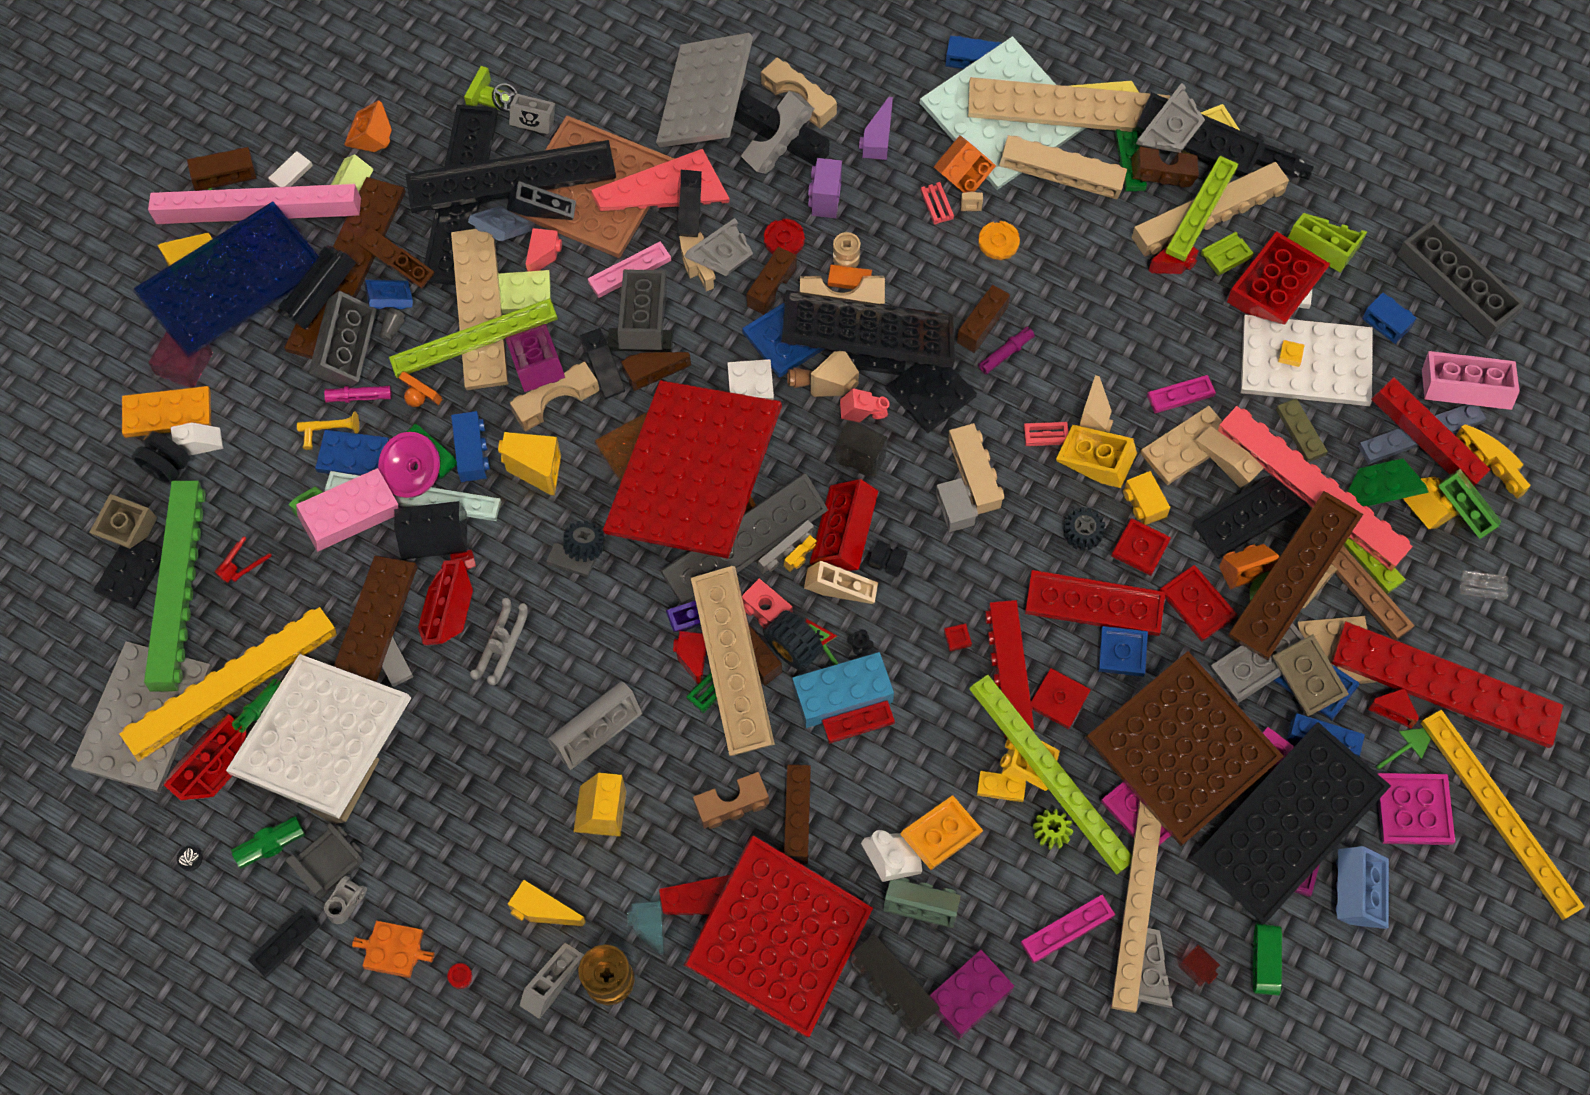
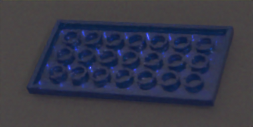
[133,201,319,357]

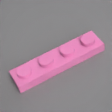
[588,241,671,298]

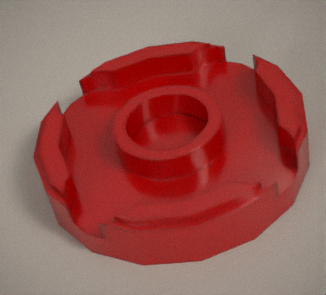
[764,219,805,255]

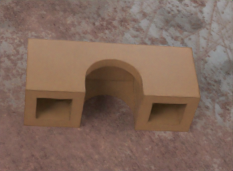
[693,772,769,829]

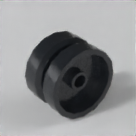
[131,431,190,485]

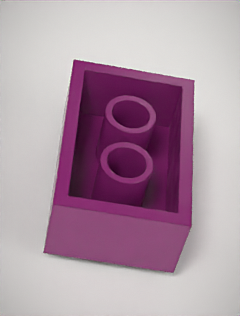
[505,324,565,392]
[926,950,1014,1040]

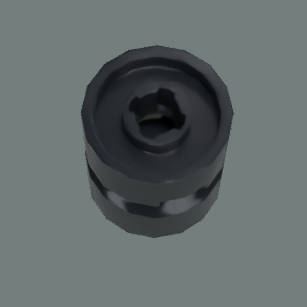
[868,540,908,578]

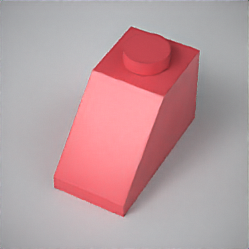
[526,228,562,272]

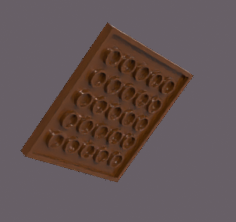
[1085,651,1284,846]

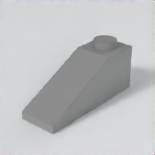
[520,943,584,1019]

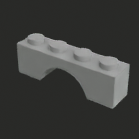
[741,91,815,174]

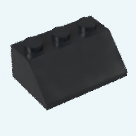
[394,501,467,560]

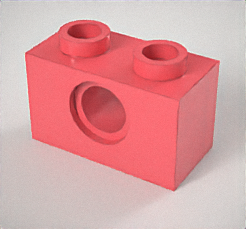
[742,578,793,629]

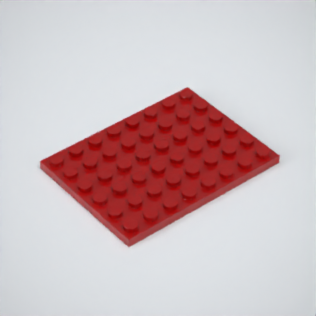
[603,380,782,559]

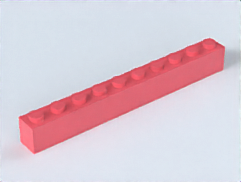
[1218,406,1413,572]

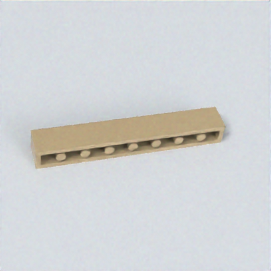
[1132,162,1289,257]

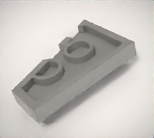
[1138,928,1173,1008]

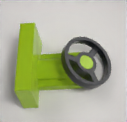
[464,66,518,112]

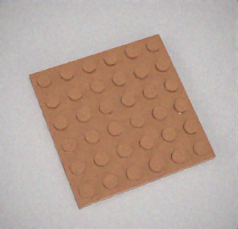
[510,116,674,259]

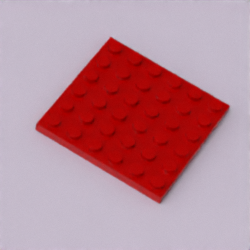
[683,836,873,1037]

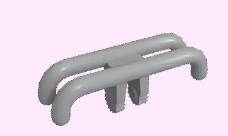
[470,598,528,686]

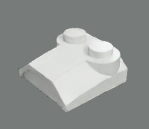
[861,830,922,882]

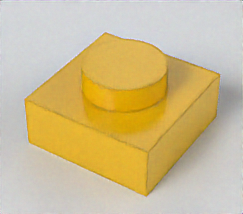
[1278,340,1305,367]

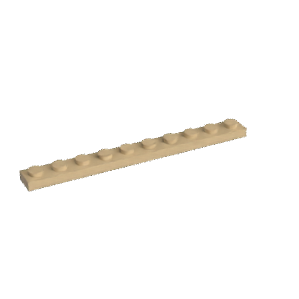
[1111,801,1161,1013]

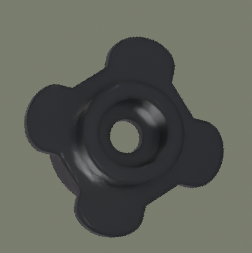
[847,629,874,655]

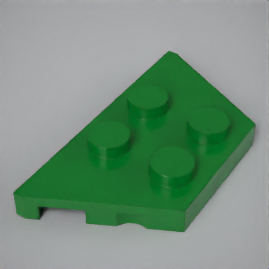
[1347,458,1429,506]

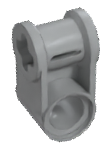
[324,876,367,924]

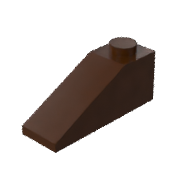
[621,352,691,391]

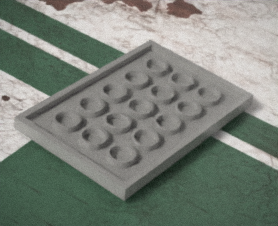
[656,33,753,148]
[71,642,212,793]

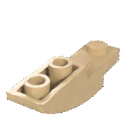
[679,232,716,292]

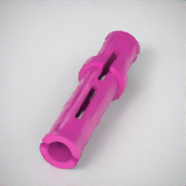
[324,385,392,403]

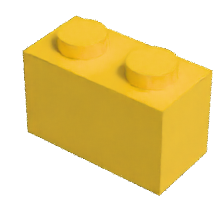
[1123,471,1170,525]

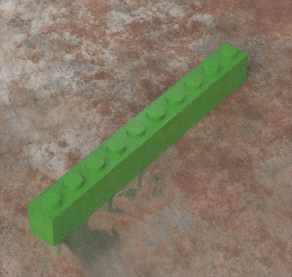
[144,481,206,692]

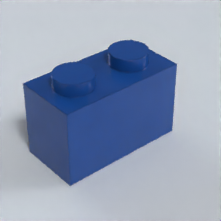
[1362,293,1416,344]

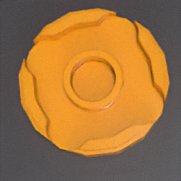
[978,221,1020,260]

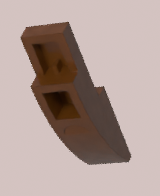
[358,227,435,289]

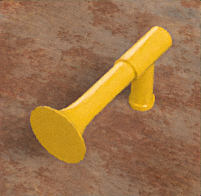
[297,411,360,450]

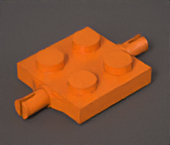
[352,921,435,978]

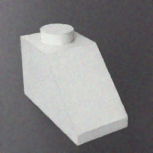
[171,423,223,456]

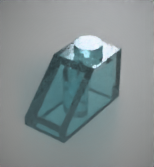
[627,902,664,955]

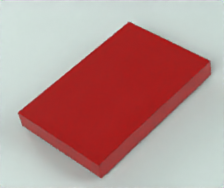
[1159,565,1238,642]

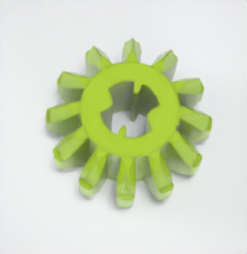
[1033,809,1073,850]

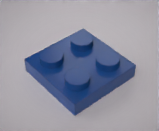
[365,280,413,309]
[1098,626,1148,677]

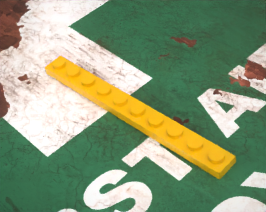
[1421,710,1585,920]

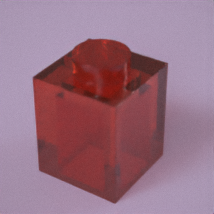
[1178,945,1220,987]

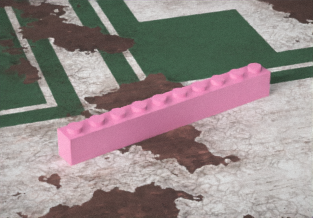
[148,184,361,224]

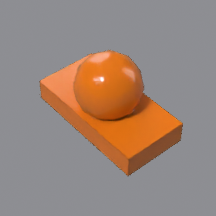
[399,372,443,407]

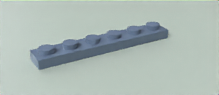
[1358,404,1486,464]

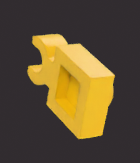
[784,535,817,572]

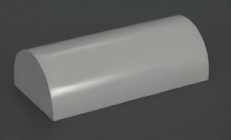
[547,681,642,770]

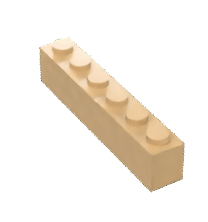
[999,135,1127,199]

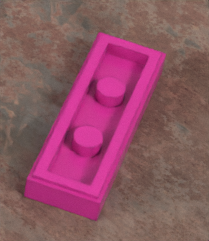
[1147,375,1216,414]

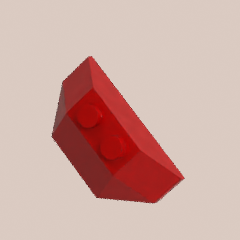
[418,559,473,645]
[163,714,246,800]

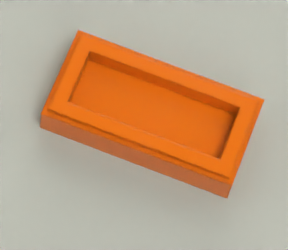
[828,265,872,289]

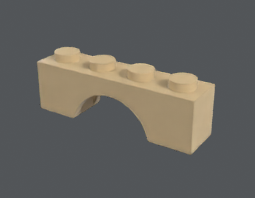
[761,57,837,129]
[800,276,885,304]
[510,362,599,432]

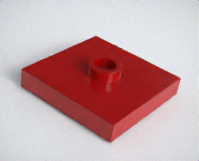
[1111,518,1171,576]
[1031,668,1091,729]

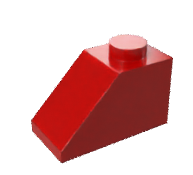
[1149,245,1199,274]
[673,631,706,684]

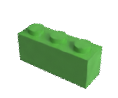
[1438,469,1501,539]

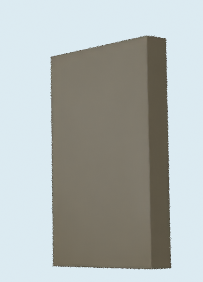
[1272,634,1349,717]

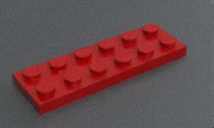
[1025,570,1165,636]

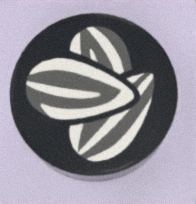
[177,846,203,871]

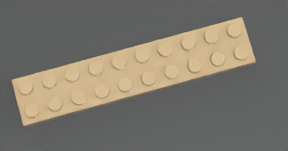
[968,77,1171,133]

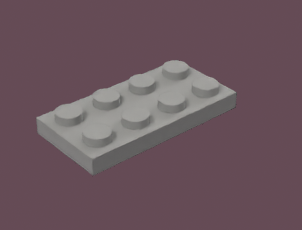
[1211,623,1305,703]

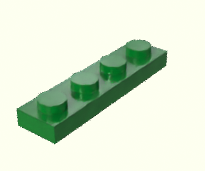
[1114,129,1147,192]

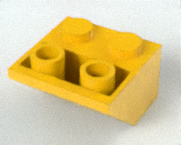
[1403,477,1459,529]

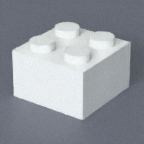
[728,359,774,400]

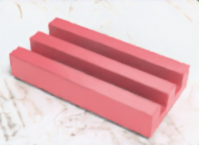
[920,182,954,224]
[1024,422,1068,446]

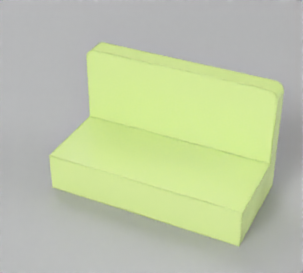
[331,154,373,192]

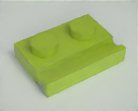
[1201,232,1254,276]

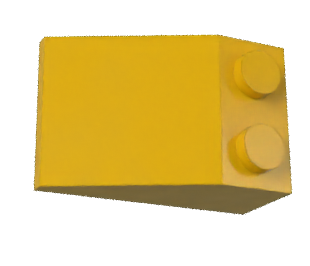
[1056,425,1137,488]

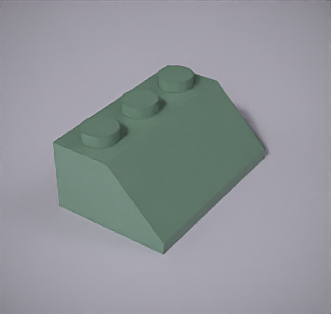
[883,878,961,928]

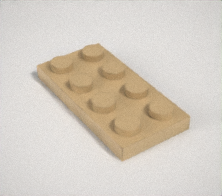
[1140,406,1222,485]

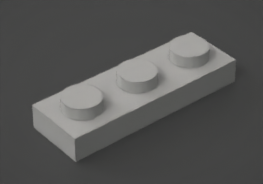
[757,520,814,574]

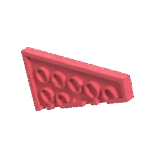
[591,149,730,211]

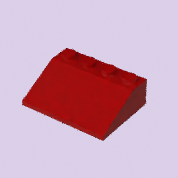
[1227,231,1330,325]

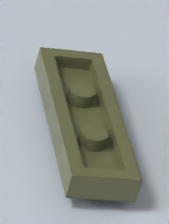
[1276,398,1328,462]

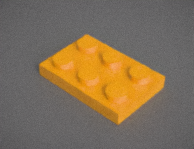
[900,795,983,870]

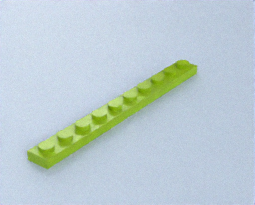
[969,675,1132,875]

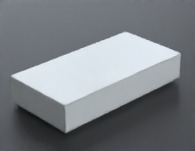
[268,151,313,187]

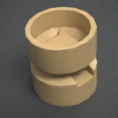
[833,232,861,268]

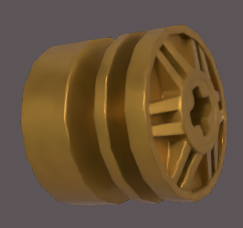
[578,944,635,1006]

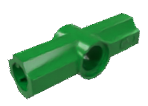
[231,816,305,869]

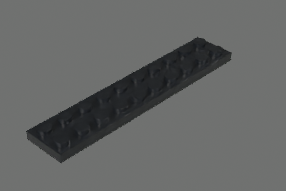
[424,104,498,285]
[405,140,616,213]

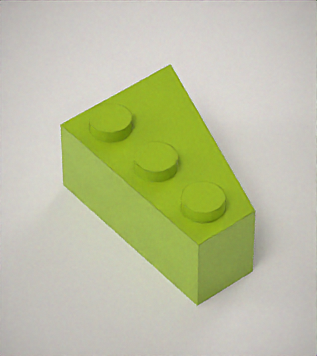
[1288,213,1367,273]

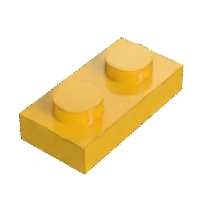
[977,771,1026,802]

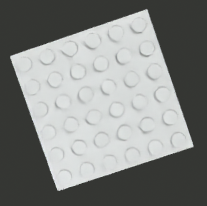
[226,654,411,819]

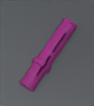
[978,326,1035,375]

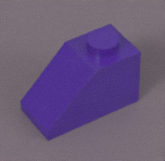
[666,601,701,632]

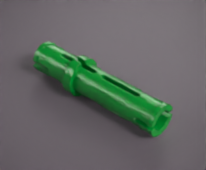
[232,679,281,733]

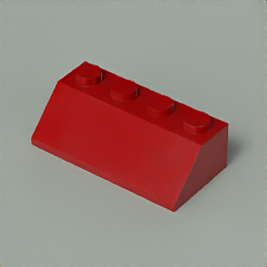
[810,479,878,571]

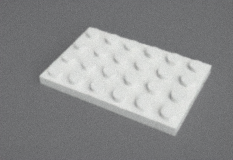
[1241,315,1373,406]

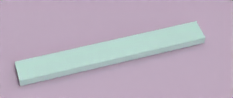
[325,471,501,521]

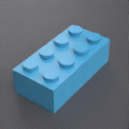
[792,652,894,728]

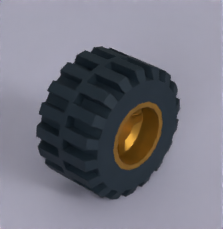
[764,610,824,671]

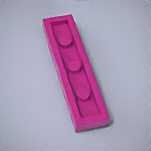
[1021,894,1115,964]

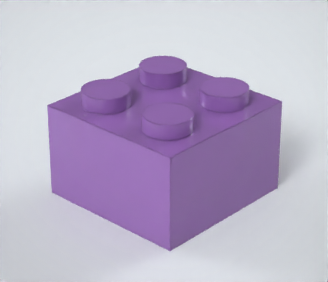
[808,158,842,218]

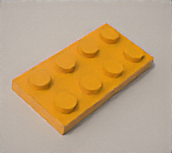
[122,386,211,438]

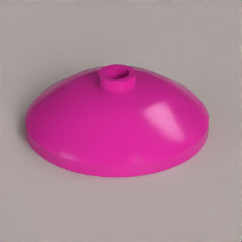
[378,432,440,498]

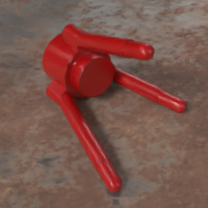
[214,536,272,583]

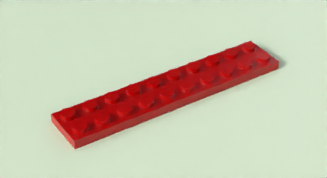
[1331,621,1564,748]

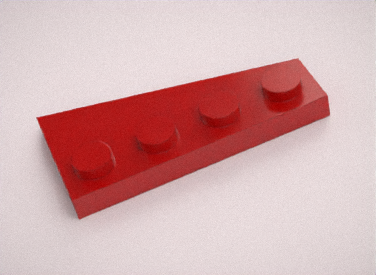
[659,875,730,916]

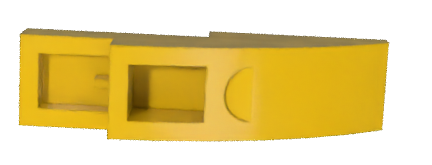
[1456,424,1531,499]

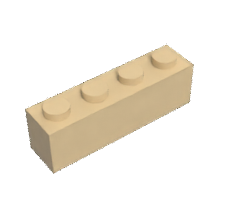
[948,423,1004,514]

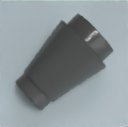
[379,308,405,341]

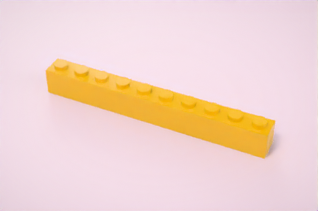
[119,607,337,762]

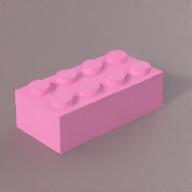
[1422,351,1520,410]
[296,468,398,552]

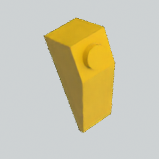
[508,880,586,926]

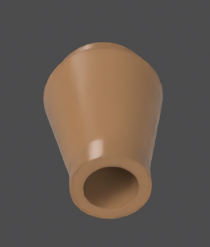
[787,367,813,388]

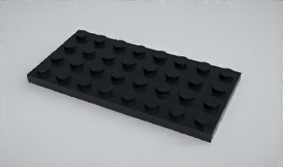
[781,290,955,367]
[1191,722,1391,925]

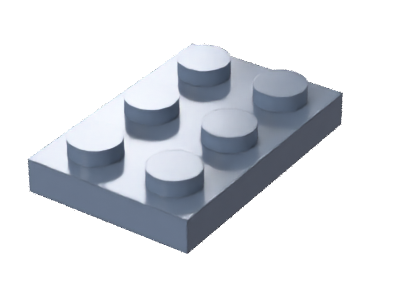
[468,206,535,241]

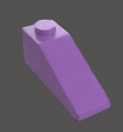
[859,97,893,160]

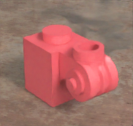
[840,388,889,423]

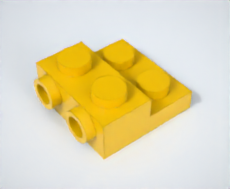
[1000,739,1060,791]

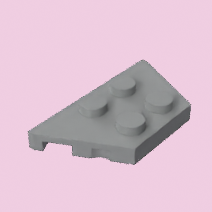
[1136,83,1205,153]
[684,218,753,276]

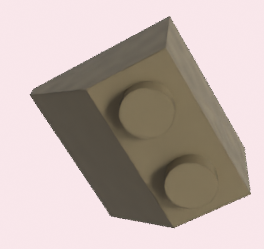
[89,494,157,549]

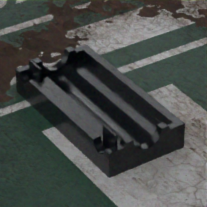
[277,245,356,329]

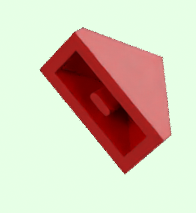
[1368,688,1419,729]

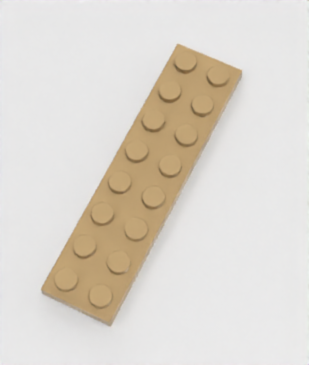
[451,229,509,390]
[691,566,775,756]

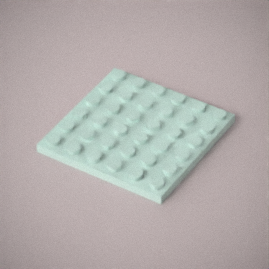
[919,36,1086,190]

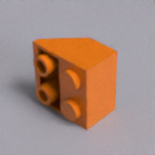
[934,135,996,193]

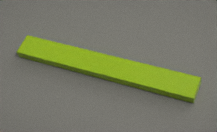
[389,298,558,378]

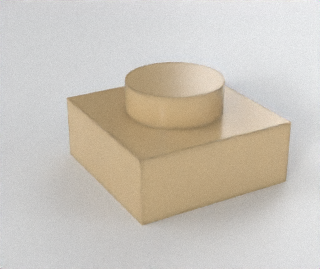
[961,191,983,211]

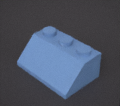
[1336,846,1389,929]

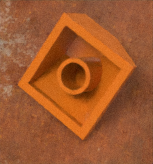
[344,100,392,152]

